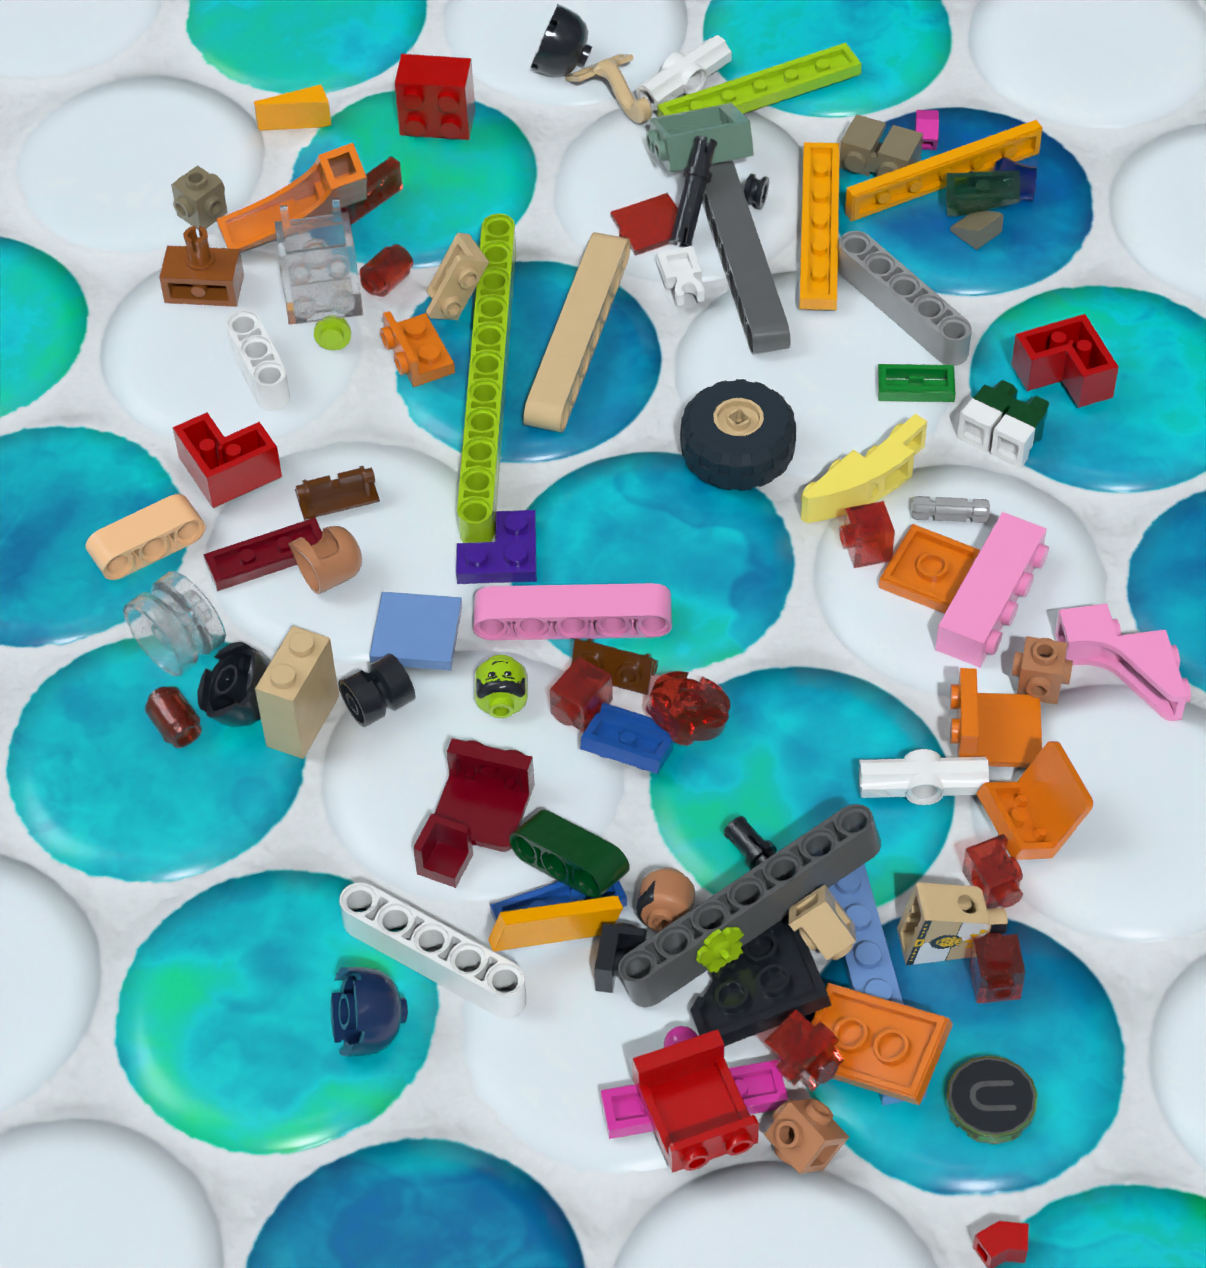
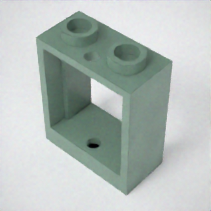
[646,103,754,172]

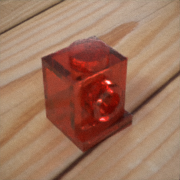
[962,834,1023,908]

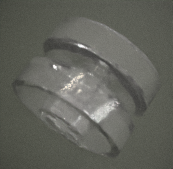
[123,571,226,676]

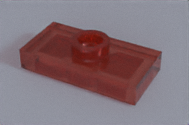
[340,156,403,225]

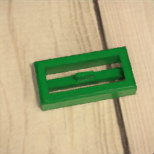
[878,364,956,402]

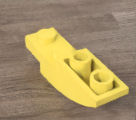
[801,413,927,523]

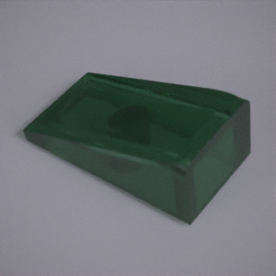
[946,170,1020,217]

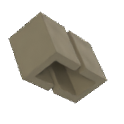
[839,114,923,177]

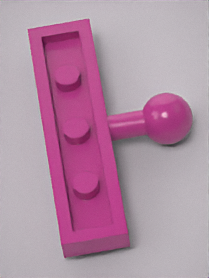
[600,1026,788,1139]

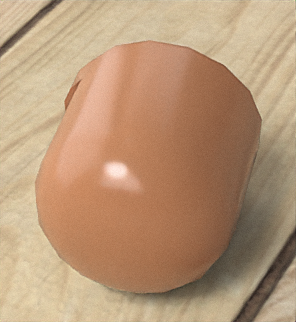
[288,526,362,594]

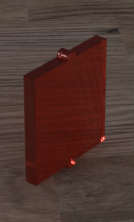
[610,193,678,256]

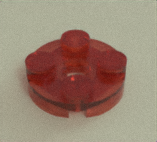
[645,671,731,746]

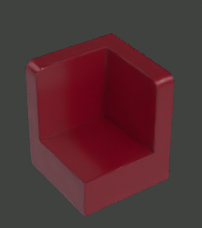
[414,813,473,888]

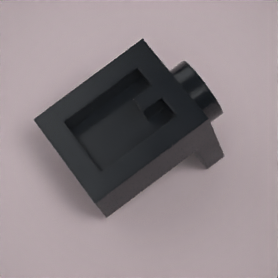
[594,923,647,993]

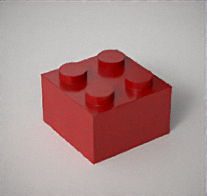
[395,54,475,140]

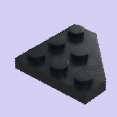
[690,915,832,1047]

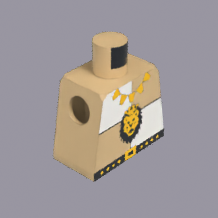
[897,883,1008,965]

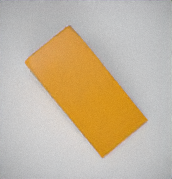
[254,84,332,131]

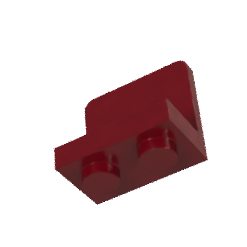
[434,738,535,852]

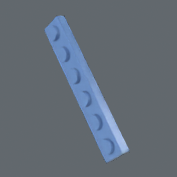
[828,864,927,1105]

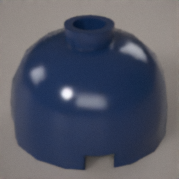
[331,967,408,1056]

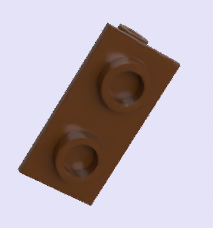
[295,465,380,520]
[570,638,658,695]

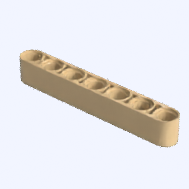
[524,232,631,433]

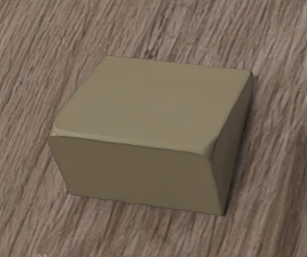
[950,209,1004,250]

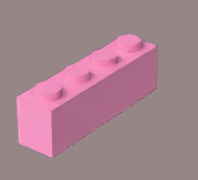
[935,512,1049,668]

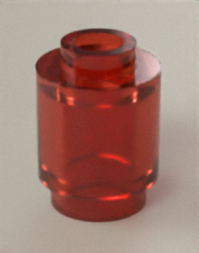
[360,244,413,297]
[144,687,202,748]

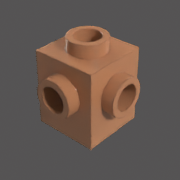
[1011,636,1073,704]
[764,1098,849,1174]

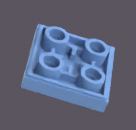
[370,592,462,670]

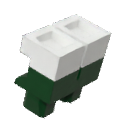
[957,380,1049,468]

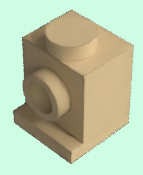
[789,885,856,960]

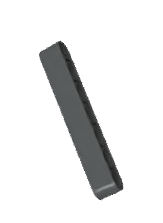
[702,160,791,355]
[618,804,881,1007]

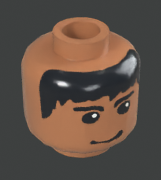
[636,868,696,932]

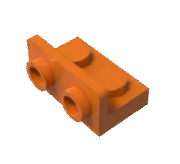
[380,311,455,388]

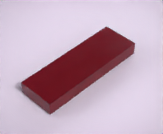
[203,517,322,591]

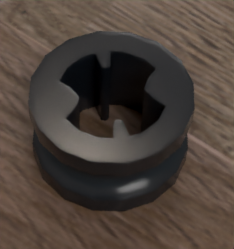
[744,173,769,209]

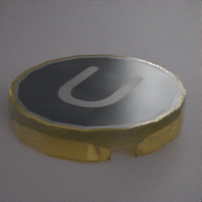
[945,1056,1038,1144]

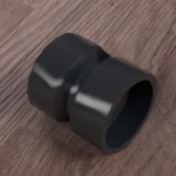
[338,653,416,727]

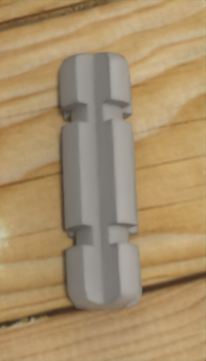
[912,496,990,523]

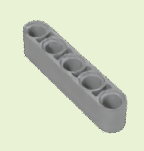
[838,231,972,366]

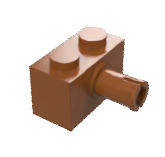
[159,226,244,307]

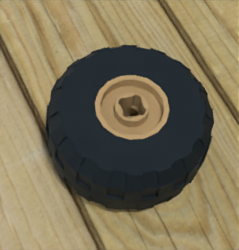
[680,379,796,491]

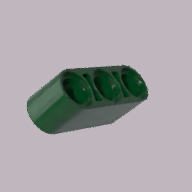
[509,810,630,899]

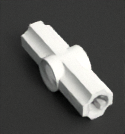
[637,35,732,112]
[859,749,989,805]

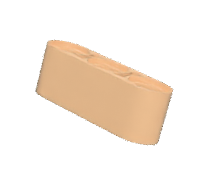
[86,494,206,580]

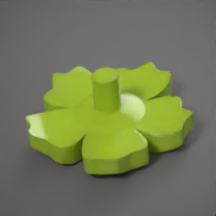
[696,927,744,973]

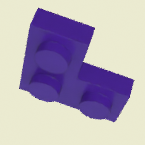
[456,510,537,584]

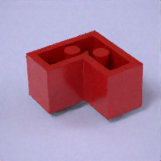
[1011,314,1119,408]
[172,412,282,508]

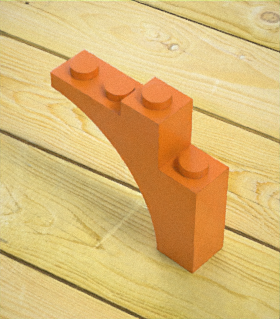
[216,143,367,252]

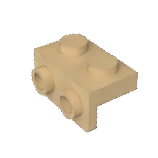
[426,233,489,320]

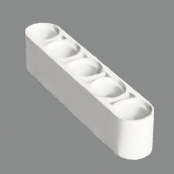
[340,882,526,1018]

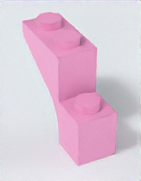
[1055,604,1191,721]

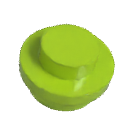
[314,314,351,350]

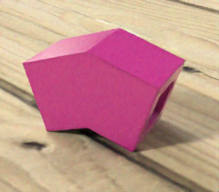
[915,110,939,150]

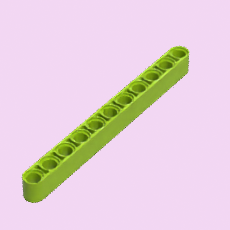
[457,213,516,543]

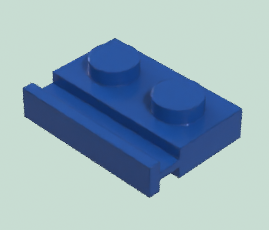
[580,702,681,774]

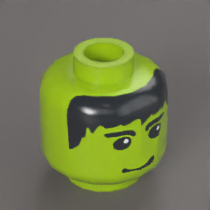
[474,655,528,718]

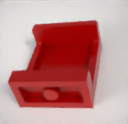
[632,1029,759,1173]

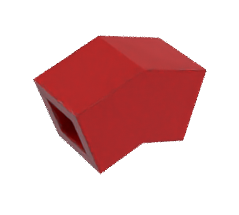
[973,1221,1029,1268]

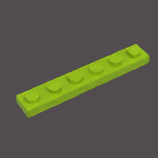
[657,43,862,117]

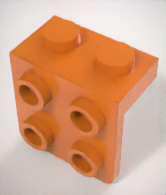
[950,668,1042,768]
[976,741,1093,860]

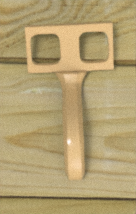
[565,54,652,124]

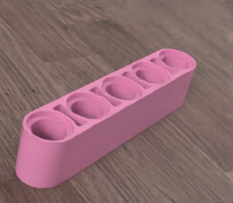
[473,583,672,640]

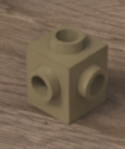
[171,165,228,230]

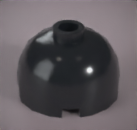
[530,4,592,77]
[197,642,271,727]

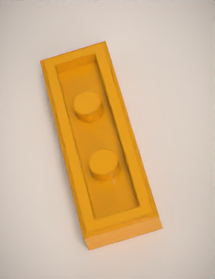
[488,896,623,952]

